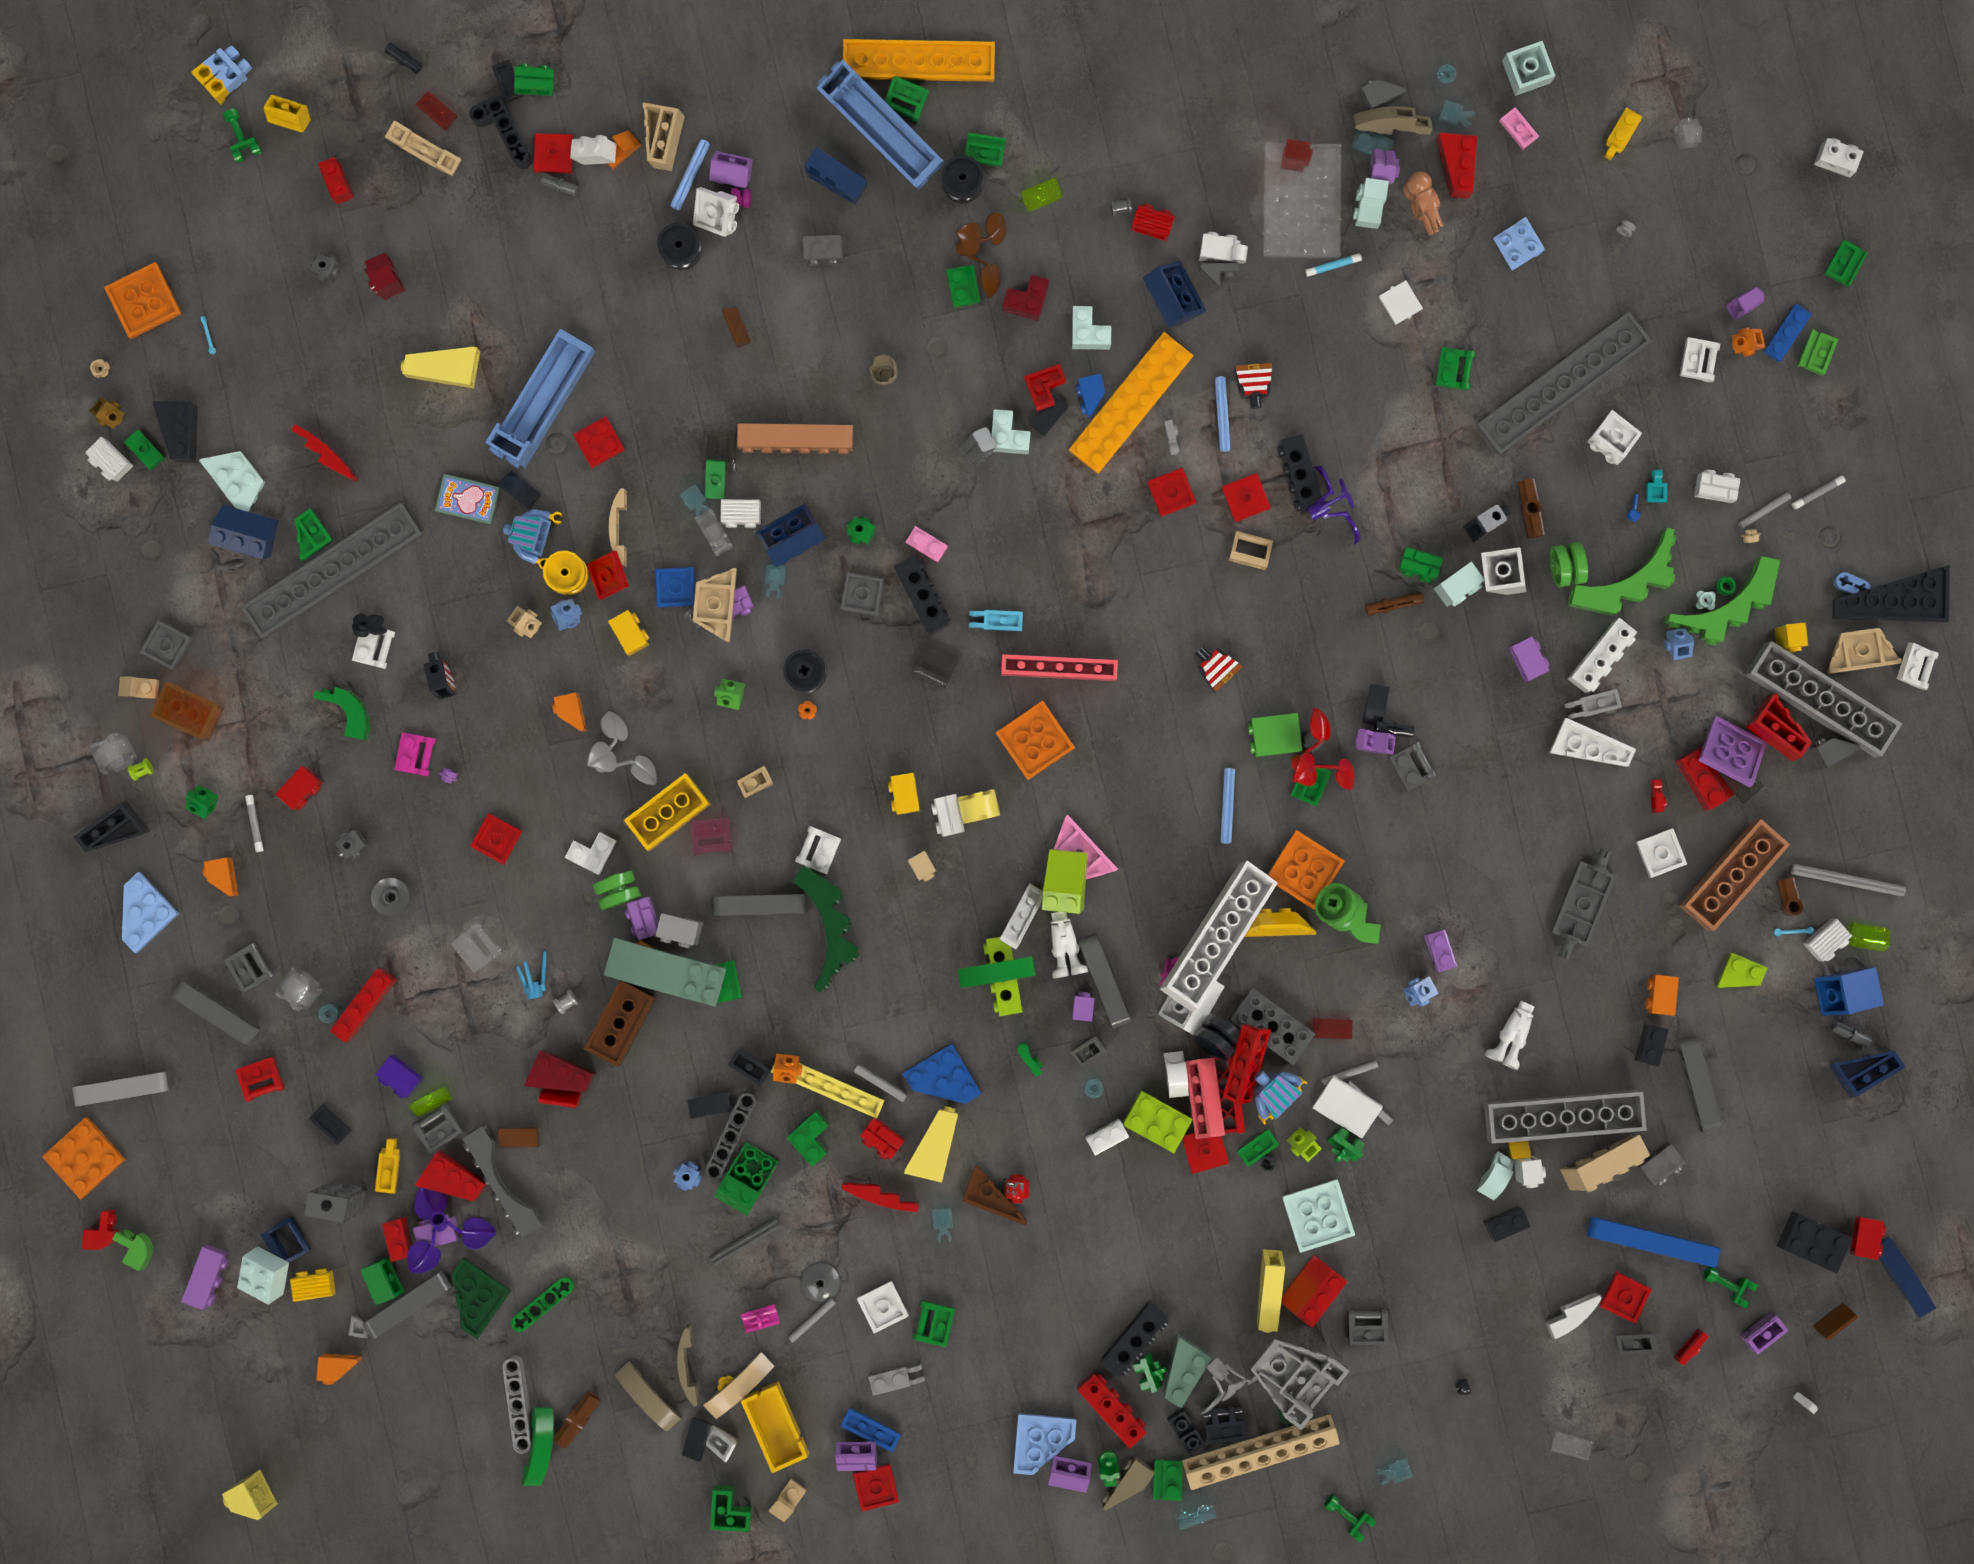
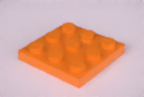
[104,262,182,339]
[995,701,1075,780]
[1267,830,1345,910]
[42,1117,126,1200]

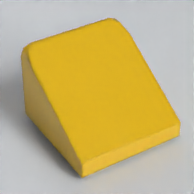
[1508,1141,1531,1159]

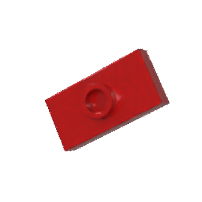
[1674,1329,1709,1366]

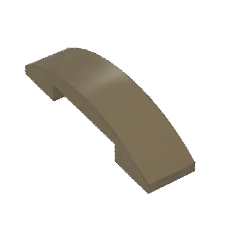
[677,1325,699,1406]
[615,1361,681,1432]

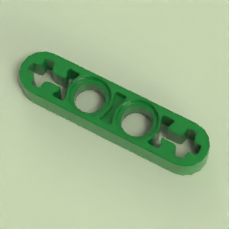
[511,1276,575,1332]

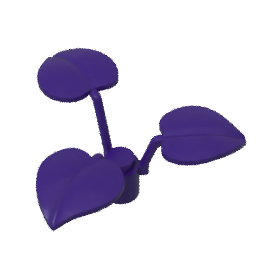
[1307,466,1360,544]
[407,1187,496,1273]

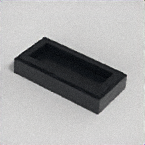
[492,60,524,103]
[1030,394,1068,437]
[309,1104,351,1145]
[682,1417,711,1462]

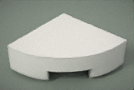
[1793,1392,1818,1414]

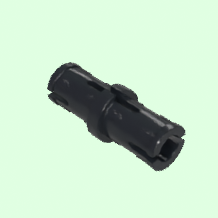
[384,42,423,74]
[1374,720,1414,738]

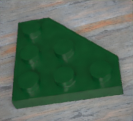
[452,1258,511,1340]

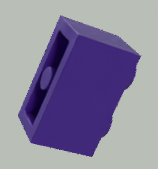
[375,1055,424,1098]

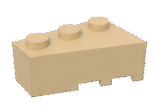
[643,103,685,171]

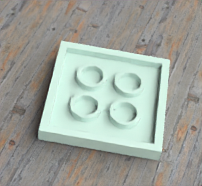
[1282,1179,1355,1253]

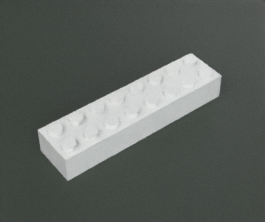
[1160,861,1277,1011]

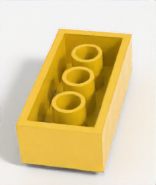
[624,773,711,851]

